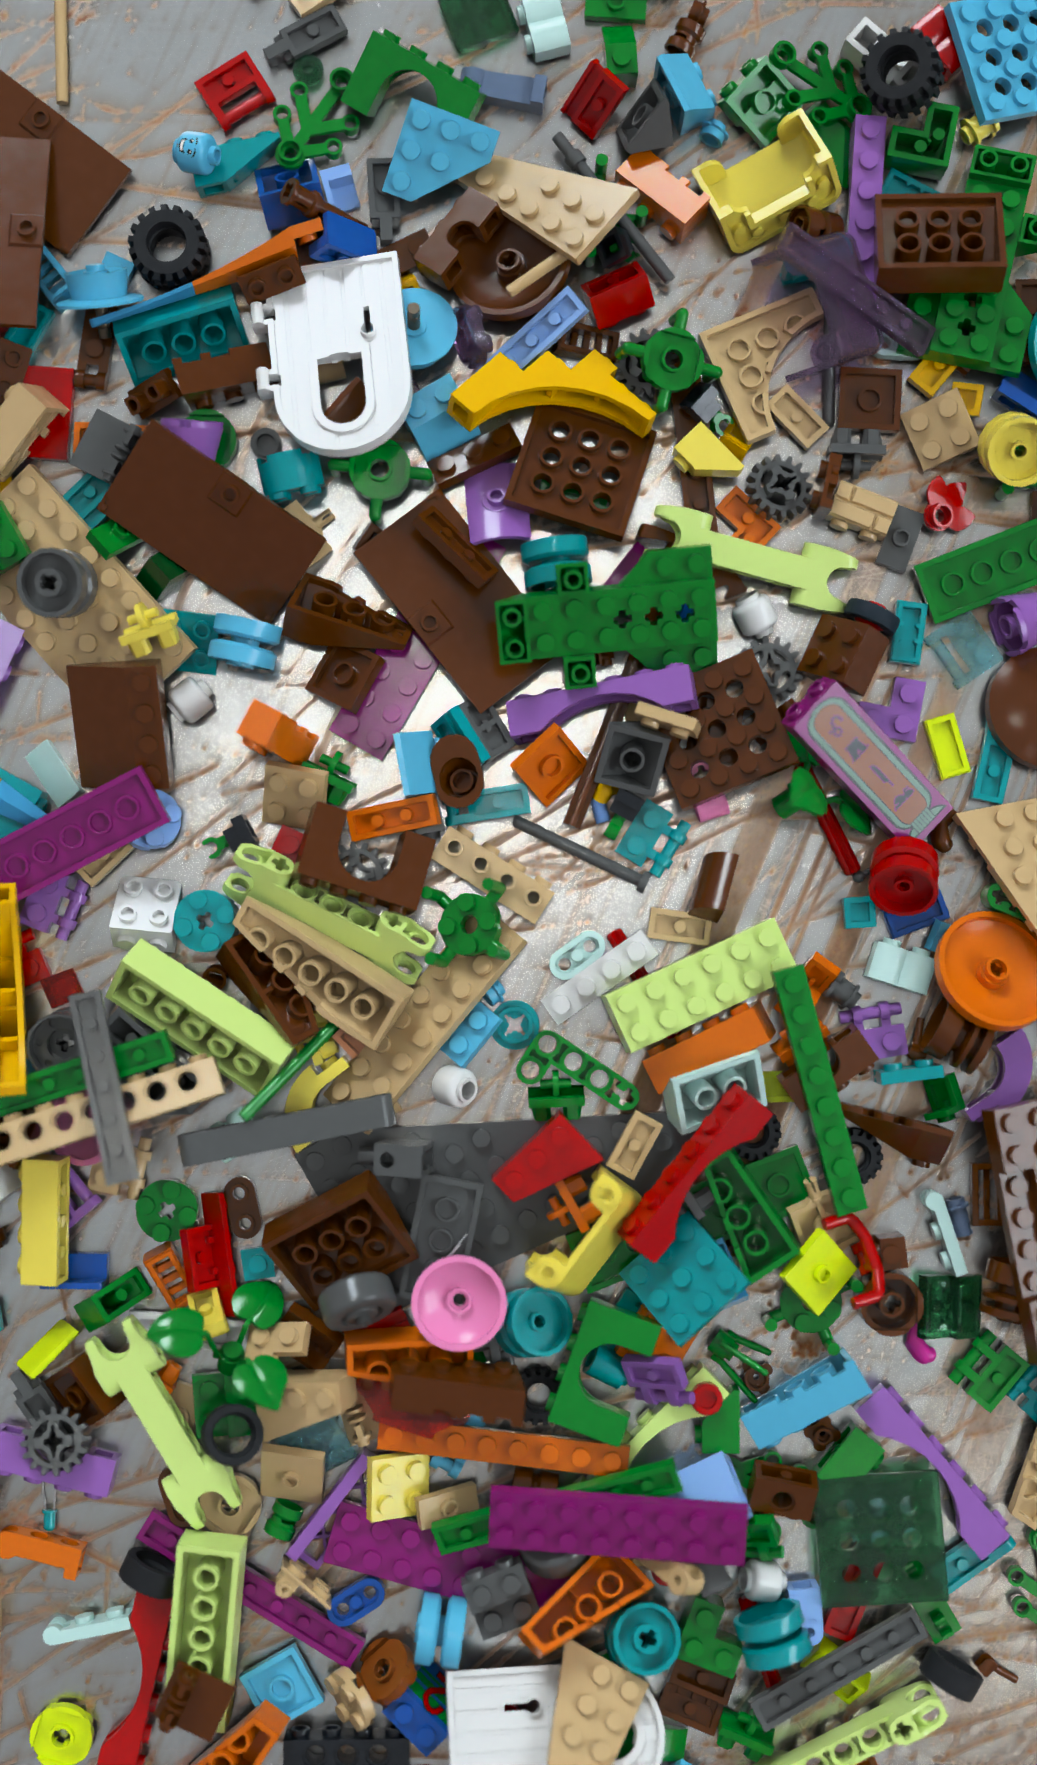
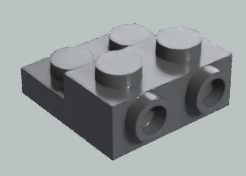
[461,1555,540,1641]

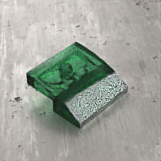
[437,0,520,54]
[917,1274,982,1340]

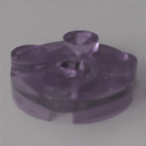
[452,304,493,369]

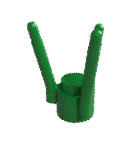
[707,1329,771,1403]

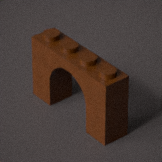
[291,801,436,916]

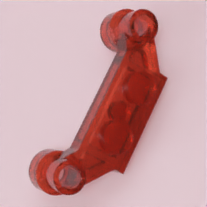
[356,1378,471,1440]

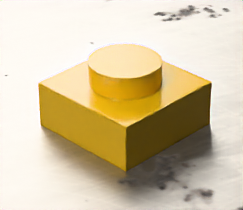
[952,381,985,418]

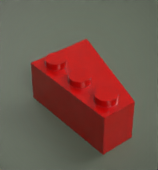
[492,1110,604,1203]

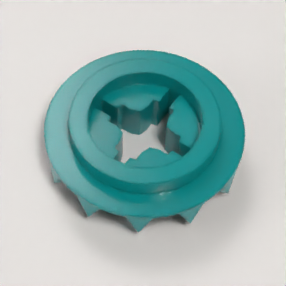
[492,1000,539,1050]

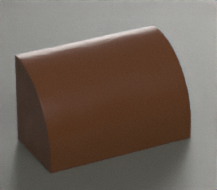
[688,852,739,923]

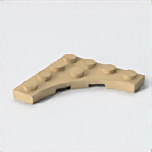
[698,286,824,445]

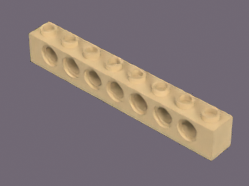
[0,1053,227,1167]

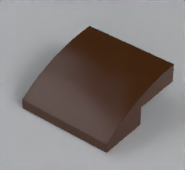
[657,1658,737,1736]

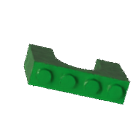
[340,29,487,121]
[544,1296,662,1448]

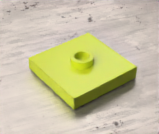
[779,1227,857,1316]

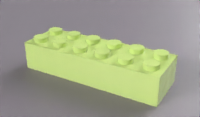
[600,917,796,1053]
[105,938,295,1096]
[165,1529,248,1733]

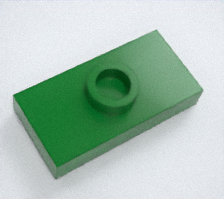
[584,0,647,25]
[85,520,143,560]

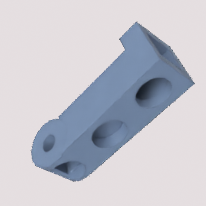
[460,66,548,115]

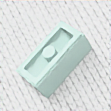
[25,739,85,808]

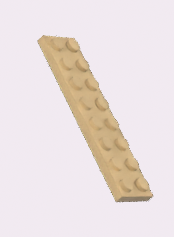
[323,917,528,1135]

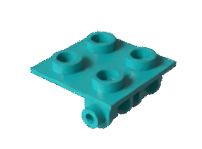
[163,609,219,675]

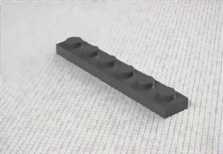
[68,989,140,1186]
[748,1605,929,1732]

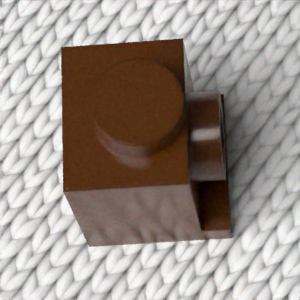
[871,1231,908,1271]

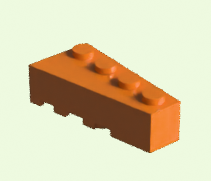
[642,999,776,1095]
[344,1326,474,1382]
[517,1555,655,1660]
[190,1699,291,1765]

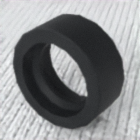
[201,1404,263,1466]
[119,1547,175,1599]
[919,1646,983,1703]

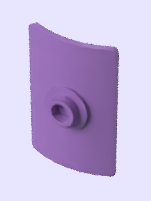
[464,463,532,546]

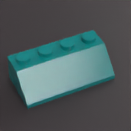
[112,284,250,387]

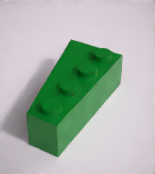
[704,1148,801,1287]

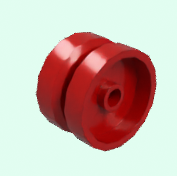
[868,836,940,916]

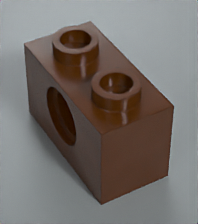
[747,1459,819,1521]

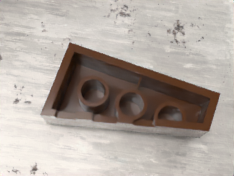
[388,1358,526,1428]

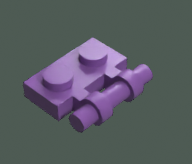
[19,875,89,941]
[838,1001,909,1059]
[620,1354,695,1407]

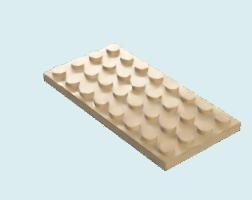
[0,464,198,687]

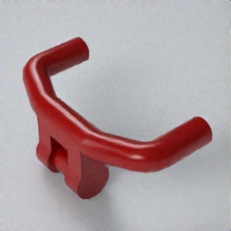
[821,1213,885,1309]

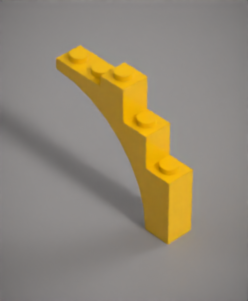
[447,349,657,438]
[0,883,28,1096]

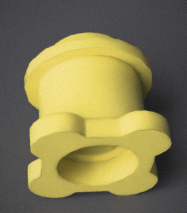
[959,113,1000,147]

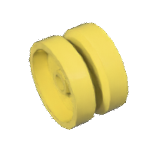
[977,411,1037,487]

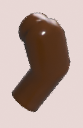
[929,809,957,853]

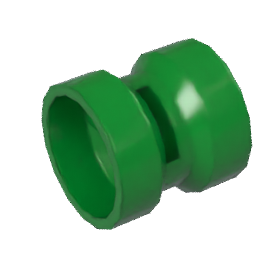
[264,1498,304,1541]

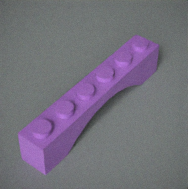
[838,114,887,311]
[506,663,699,745]
[852,1382,1010,1560]

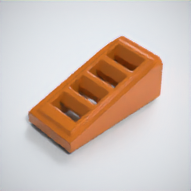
[143,1241,194,1310]

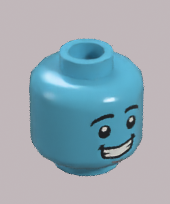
[172,131,221,176]

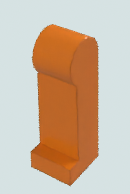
[0,1525,88,1581]

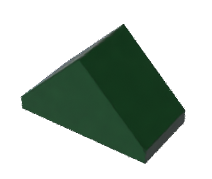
[136,552,191,603]

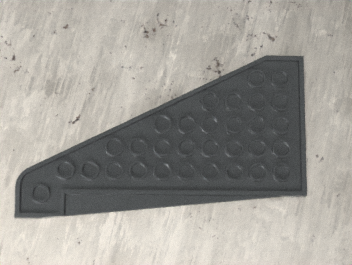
[294,1111,704,1308]

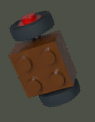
[797,598,900,697]

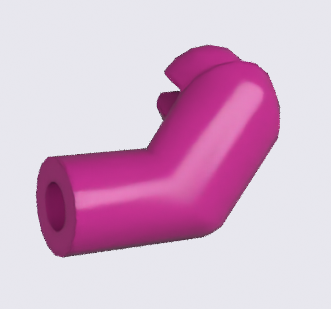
[905,1320,936,1364]

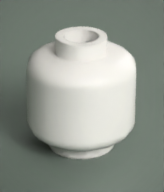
[733,590,778,639]
[166,677,214,723]
[431,1065,478,1108]
[738,1559,787,1602]

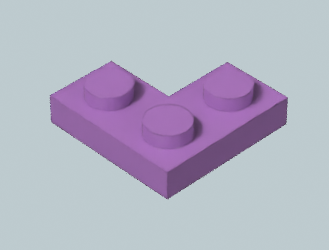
[858,676,926,744]

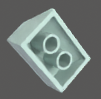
[663,1049,768,1135]

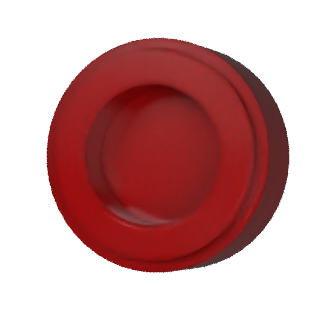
[692,1381,723,1416]

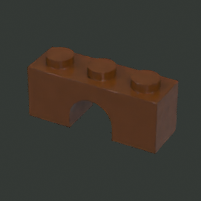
[413,186,505,291]
[776,1023,879,1113]

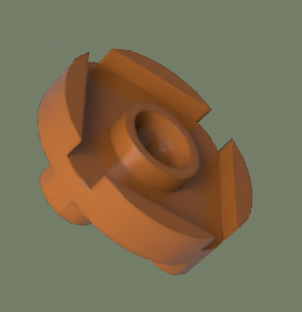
[356,1637,417,1706]

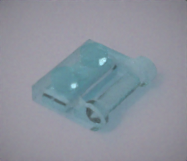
[923,611,1004,690]

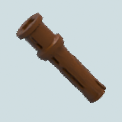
[280,177,368,227]

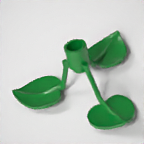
[772,729,872,836]
[146,1281,287,1411]

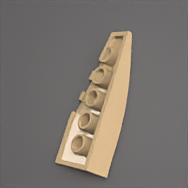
[232,896,415,1050]

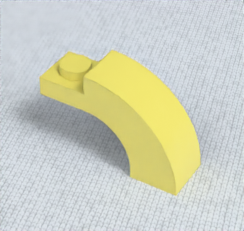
[285,1055,351,1153]

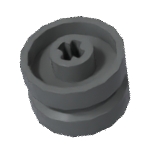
[16,548,98,618]

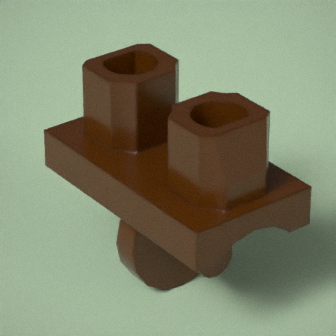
[124,367,182,420]

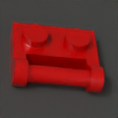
[194,50,276,133]

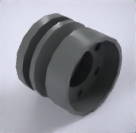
[26,1007,80,1071]

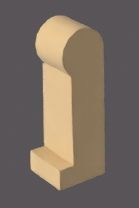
[630,1558,704,1595]

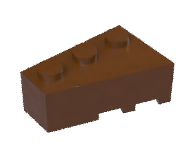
[172,342,280,410]

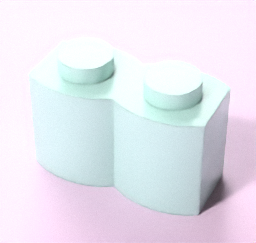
[516,0,571,63]
[863,937,934,996]

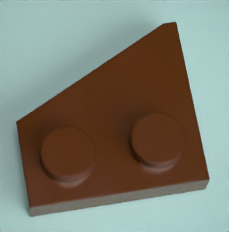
[809,452,843,521]

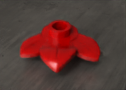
[923,475,975,532]

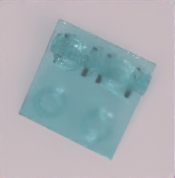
[274,1415,358,1472]

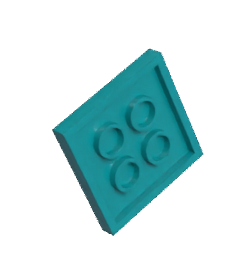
[619,1210,751,1347]

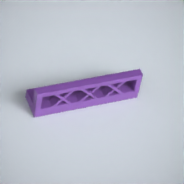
[286,1446,376,1570]

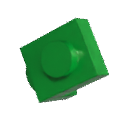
[922,1072,966,1123]

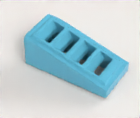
[40,245,71,313]

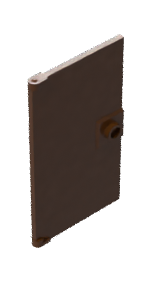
[0,69,132,258]
[0,136,52,329]
[96,418,327,624]
[353,488,556,715]

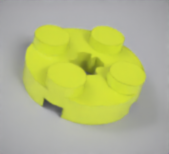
[29,1702,95,1765]

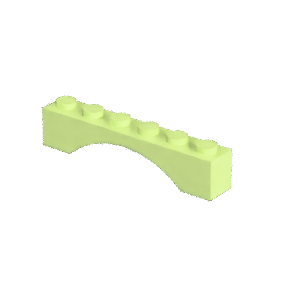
[573,1361,730,1484]

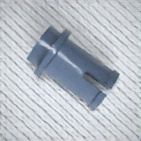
[945,1196,973,1238]

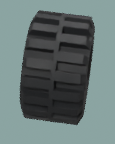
[860,27,944,119]
[128,204,211,292]

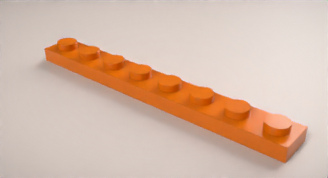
[377,1415,630,1476]

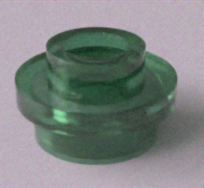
[293,54,324,87]

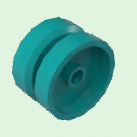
[520,534,593,592]
[495,1286,573,1358]
[733,1598,813,1671]
[604,1602,681,1676]

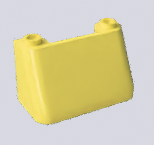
[691,108,842,253]
[525,1163,642,1296]

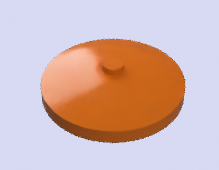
[934,911,1037,1031]

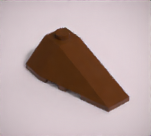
[282,572,413,650]
[216,933,319,1047]
[840,1101,955,1168]

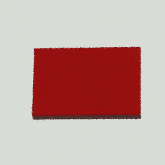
[23,365,76,462]

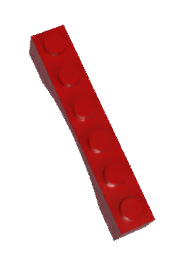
[617,1083,773,1263]
[97,1592,173,1765]

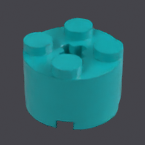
[256,448,325,503]
[173,890,239,952]

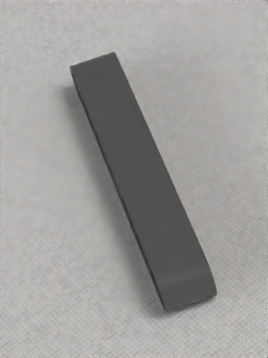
[177,1093,397,1167]

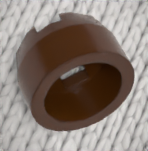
[202,964,228,990]

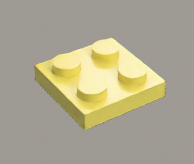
[366,1452,430,1523]

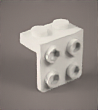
[109,876,182,953]

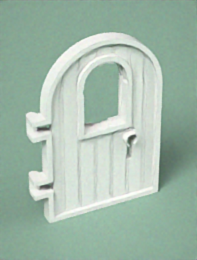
[250,251,413,457]
[445,1664,665,1765]

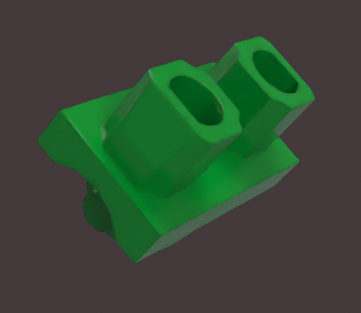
[301,751,358,807]
[528,1070,585,1121]
[717,1707,775,1762]

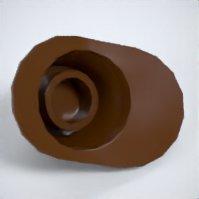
[430,734,484,808]

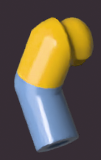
[590,783,619,825]

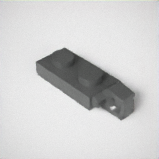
[263,3,348,68]
[366,158,401,247]
[10,1368,75,1448]

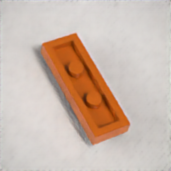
[346,793,442,842]

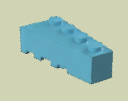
[740,1347,873,1450]

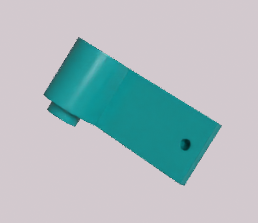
[583,1287,643,1389]

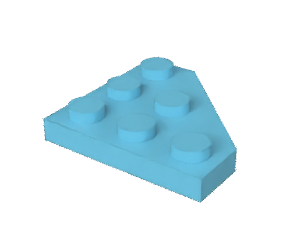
[382,98,501,202]

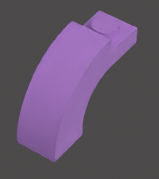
[960,1029,1033,1122]

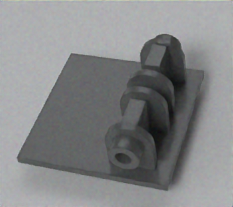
[69,408,143,485]

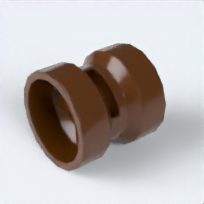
[664,17,706,60]

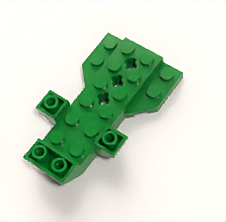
[896,144,1037,378]
[494,544,718,690]

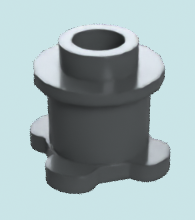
[821,971,861,1010]

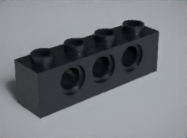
[283,1724,411,1765]

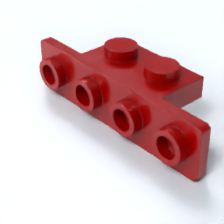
[179,1192,237,1317]

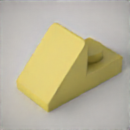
[186,1287,230,1341]

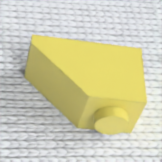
[672,422,744,477]

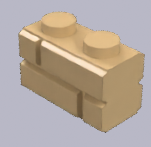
[825,480,899,543]

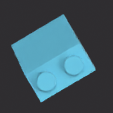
[653,53,717,136]
[403,373,482,462]
[393,730,440,799]

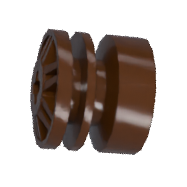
[919,996,996,1074]
[979,1256,1021,1325]

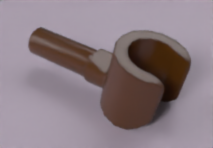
[907,1017,927,1060]
[974,1653,1018,1683]

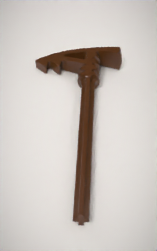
[563,523,747,829]

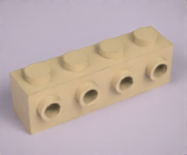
[431,825,554,925]

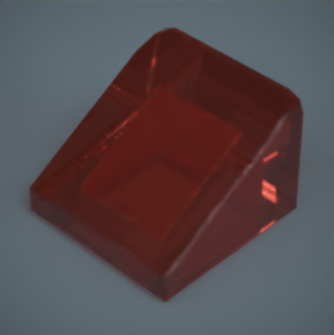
[40,968,83,1009]

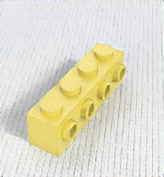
[17,1154,70,1287]

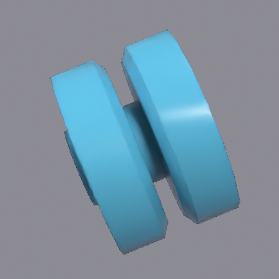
[207,613,283,671]
[414,1591,467,1670]

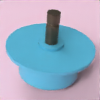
[56,263,144,339]
[370,288,458,370]

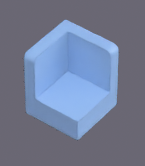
[319,163,360,213]

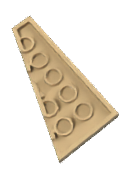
[453,155,640,266]
[952,798,1037,935]
[547,1640,649,1765]

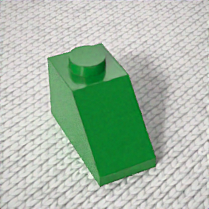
[601,25,638,88]
[73,1266,153,1333]
[694,1384,740,1454]
[813,1420,886,1480]

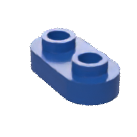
[327,1575,385,1627]

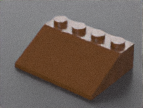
[874,192,1007,293]
[66,659,175,790]
[261,1169,419,1312]

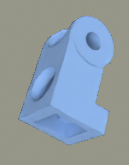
[785,1578,824,1646]

